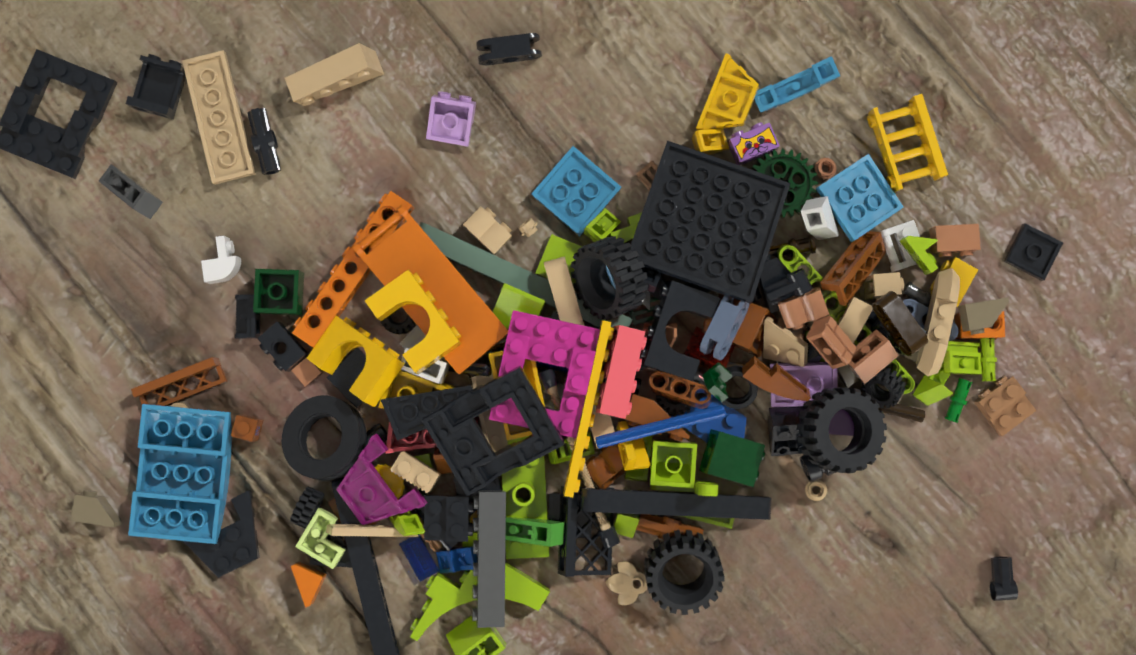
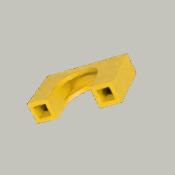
[364,270,462,375]
[306,316,405,407]

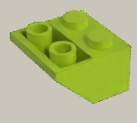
[446,615,507,655]

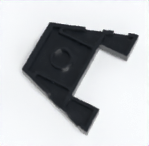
[183,490,260,578]

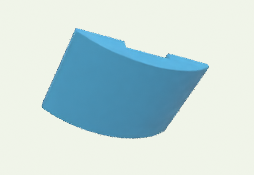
[128,404,232,544]

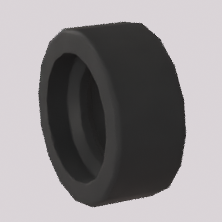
[722,365,758,409]

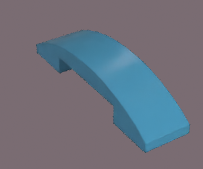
[754,56,840,113]

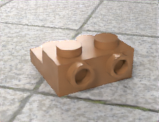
[974,375,1036,436]

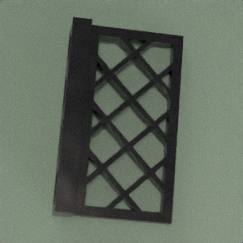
[558,486,614,577]

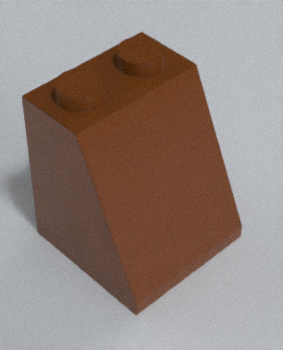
[703,293,777,358]

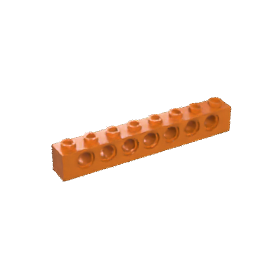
[292,191,415,348]

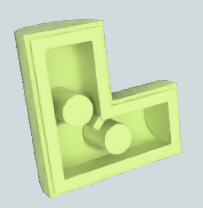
[295,508,345,569]

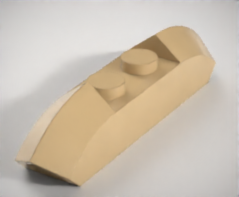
[916,268,960,376]

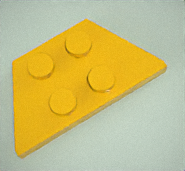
[696,53,759,130]

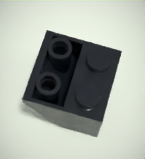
[768,406,806,456]

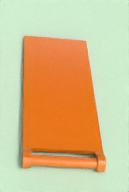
[351,205,508,374]

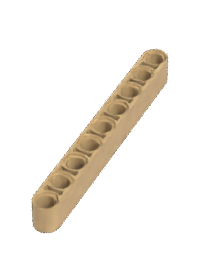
[544,256,615,449]

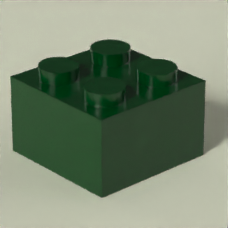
[253,269,304,315]

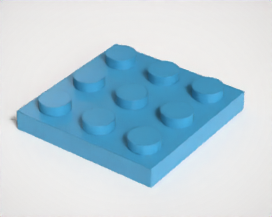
[531,146,622,236]
[816,154,904,242]

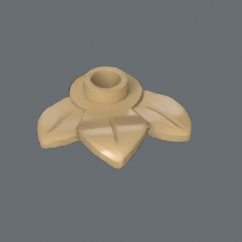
[606,562,648,605]

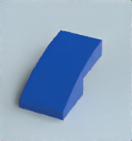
[436,546,477,574]

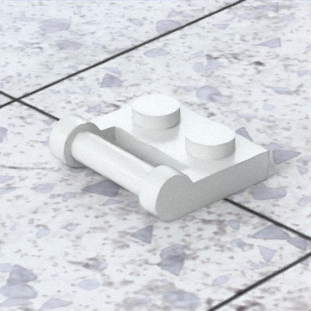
[880,220,920,273]

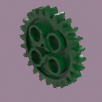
[752,148,818,219]

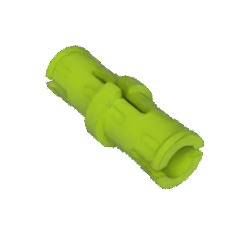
[980,338,997,382]

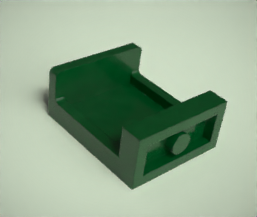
[699,429,765,487]

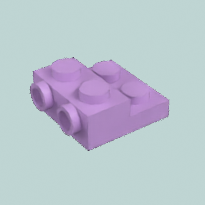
[426,91,476,147]

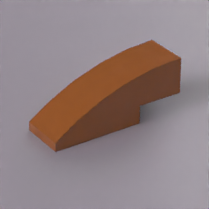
[742,356,811,401]

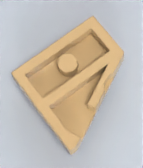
[763,317,808,367]

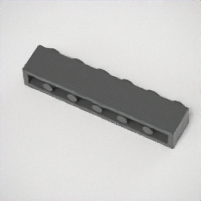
[472,490,506,628]

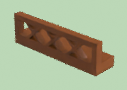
[820,231,886,306]
[131,357,227,406]

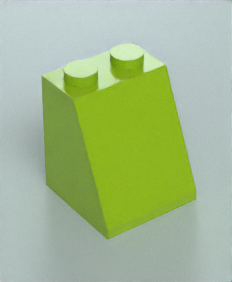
[493,283,546,330]

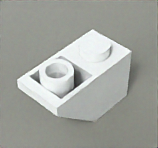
[801,196,839,240]

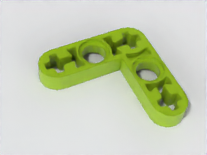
[650,480,718,496]

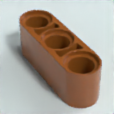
[649,371,711,409]

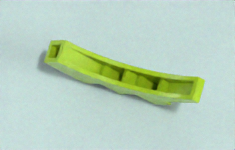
[410,562,550,641]

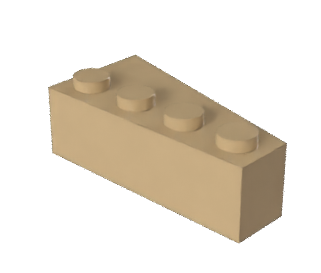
[285,43,384,106]

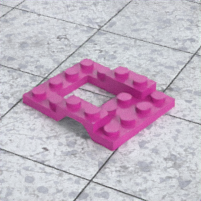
[489,310,600,438]

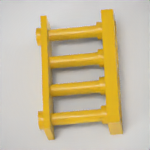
[867,94,948,193]

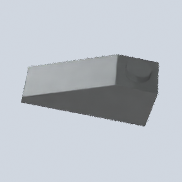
[99,164,163,219]

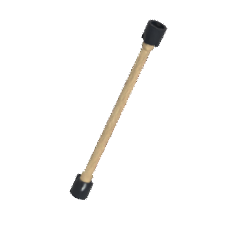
[538,367,620,548]

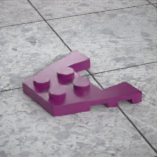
[336,434,427,525]

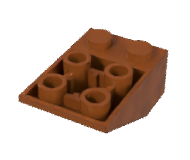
[625,394,690,442]

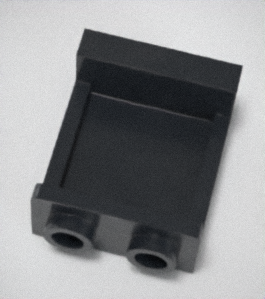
[125,54,186,120]

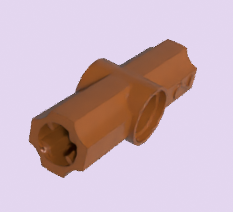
[636,514,704,539]

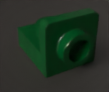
[702,362,732,402]

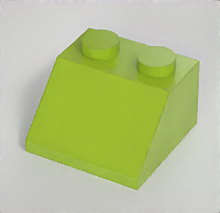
[650,439,697,488]

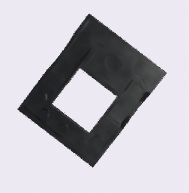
[0,49,118,179]
[422,366,565,496]

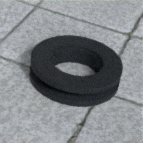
[281,395,367,481]

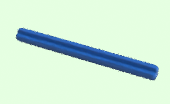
[595,405,726,448]

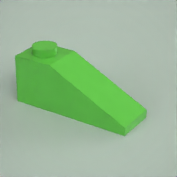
[505,517,565,547]

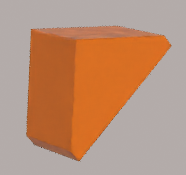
[291,562,327,608]

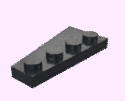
[380,385,473,440]

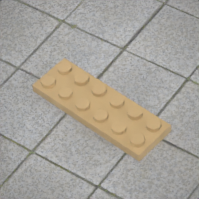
[182,50,256,185]

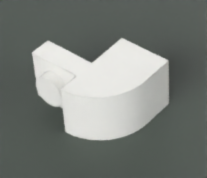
[201,236,241,284]

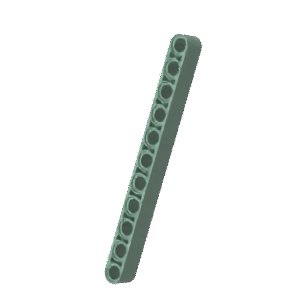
[419,222,632,328]

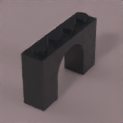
[639,281,721,381]

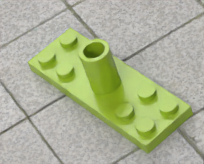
[502,436,550,559]

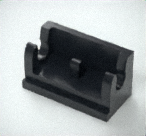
[235,294,260,339]

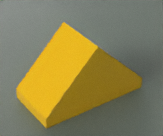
[692,129,729,155]

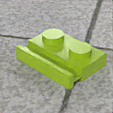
[943,341,982,375]

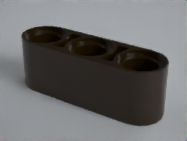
[872,291,928,356]

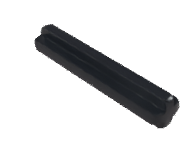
[446,360,492,377]

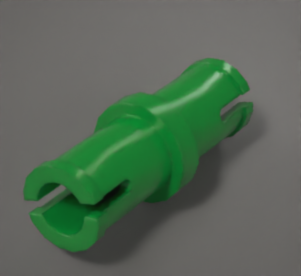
[944,378,972,423]

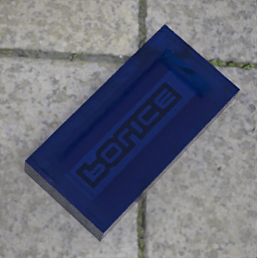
[399,534,440,582]

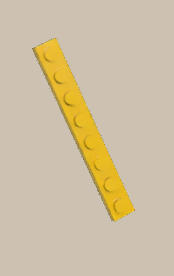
[563,320,614,498]

